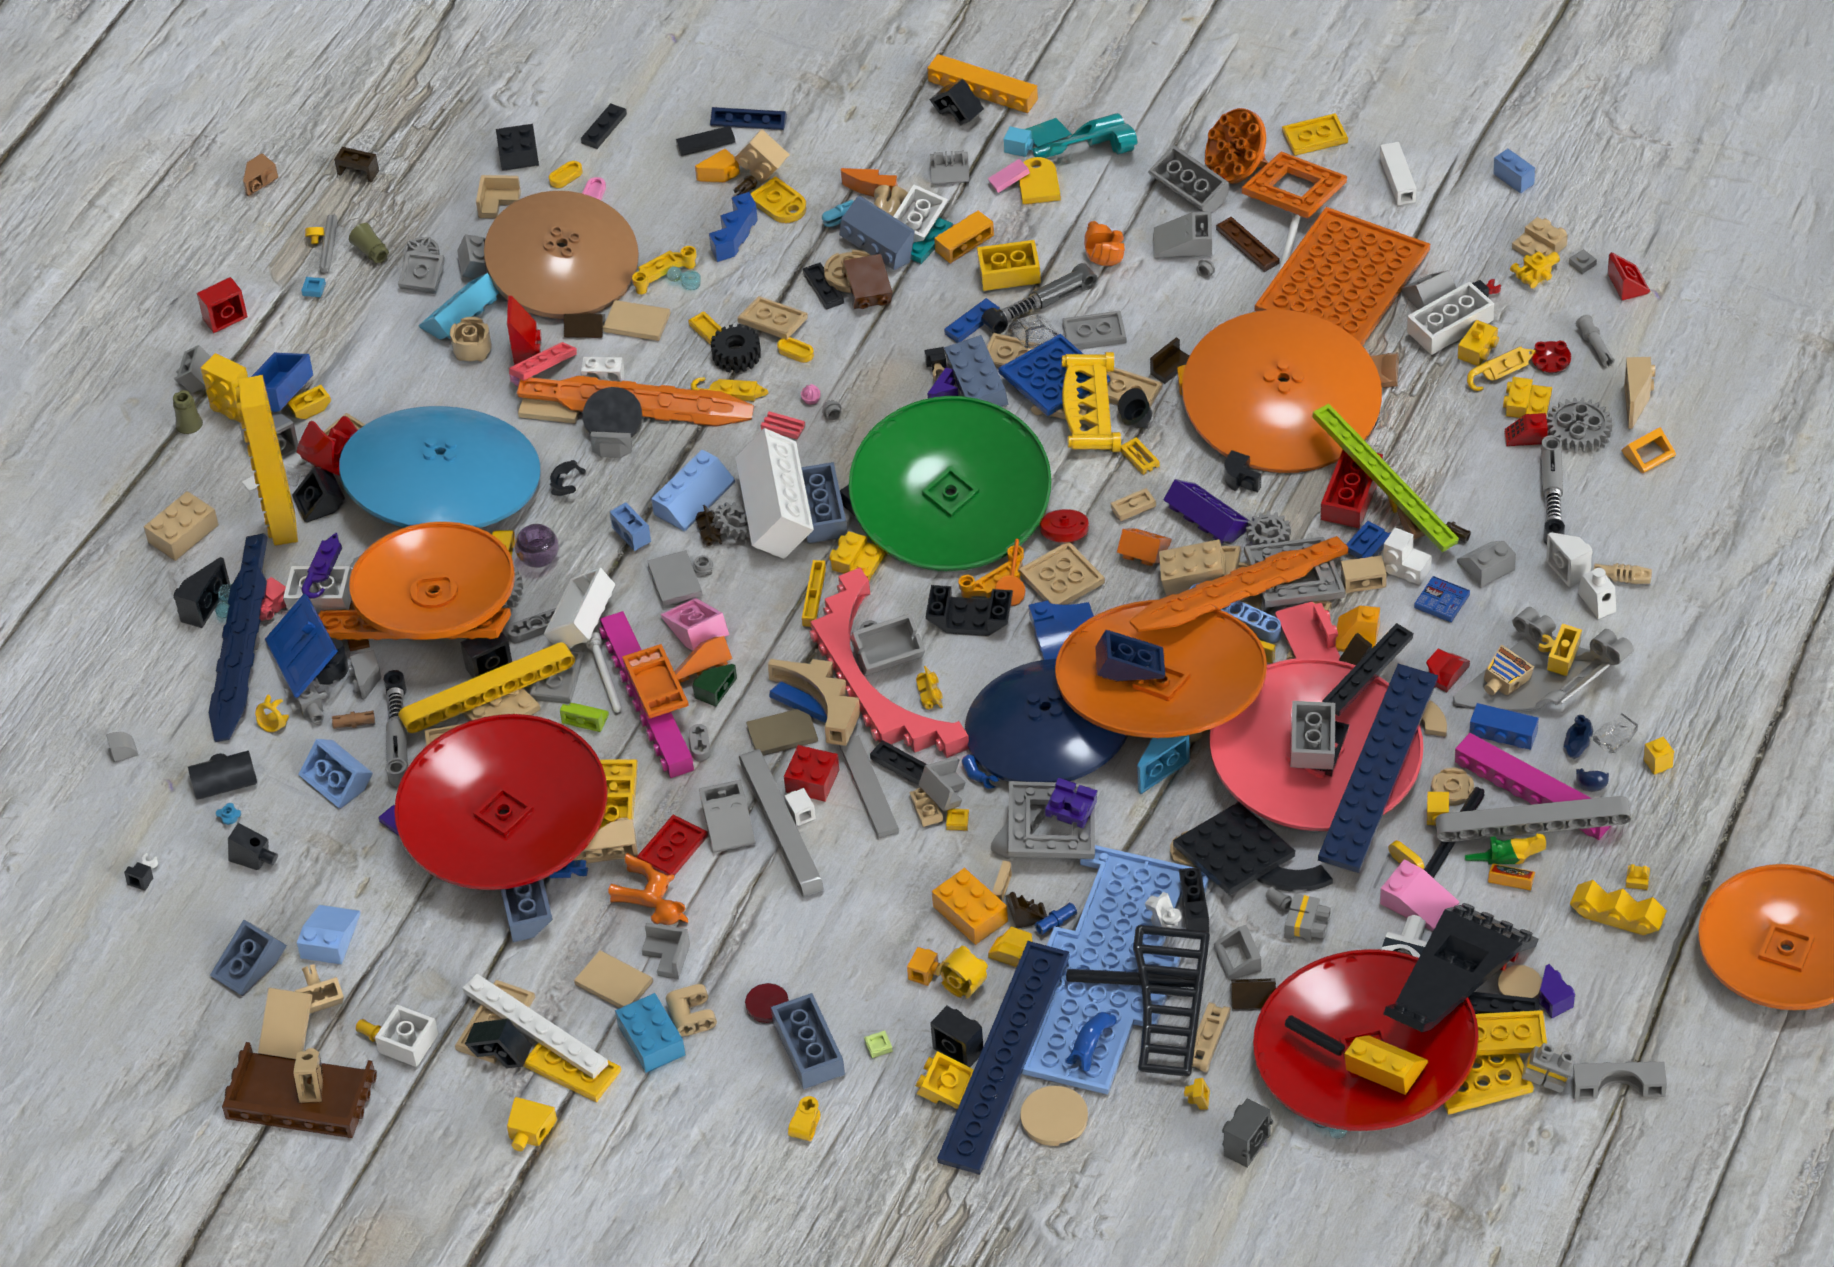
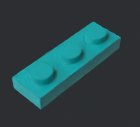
[910,217,953,264]

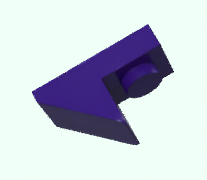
[927,367,958,398]

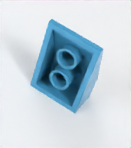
[1137,735,1190,794]

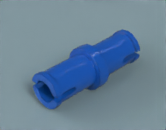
[1034,902,1077,935]

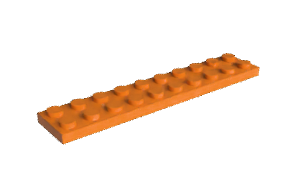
[318,608,511,640]

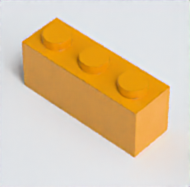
[934,210,994,264]

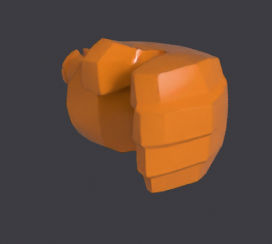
[1084,221,1125,266]

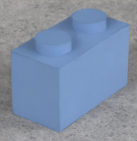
[1493,148,1535,193]

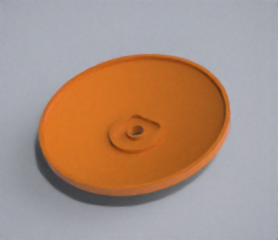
[349,522,515,640]

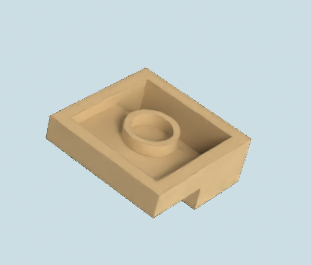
[1512,217,1568,256]

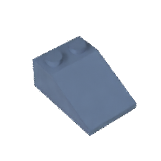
[210,920,287,996]

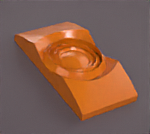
[622,644,689,719]

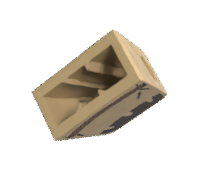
[294,1048,323,1103]

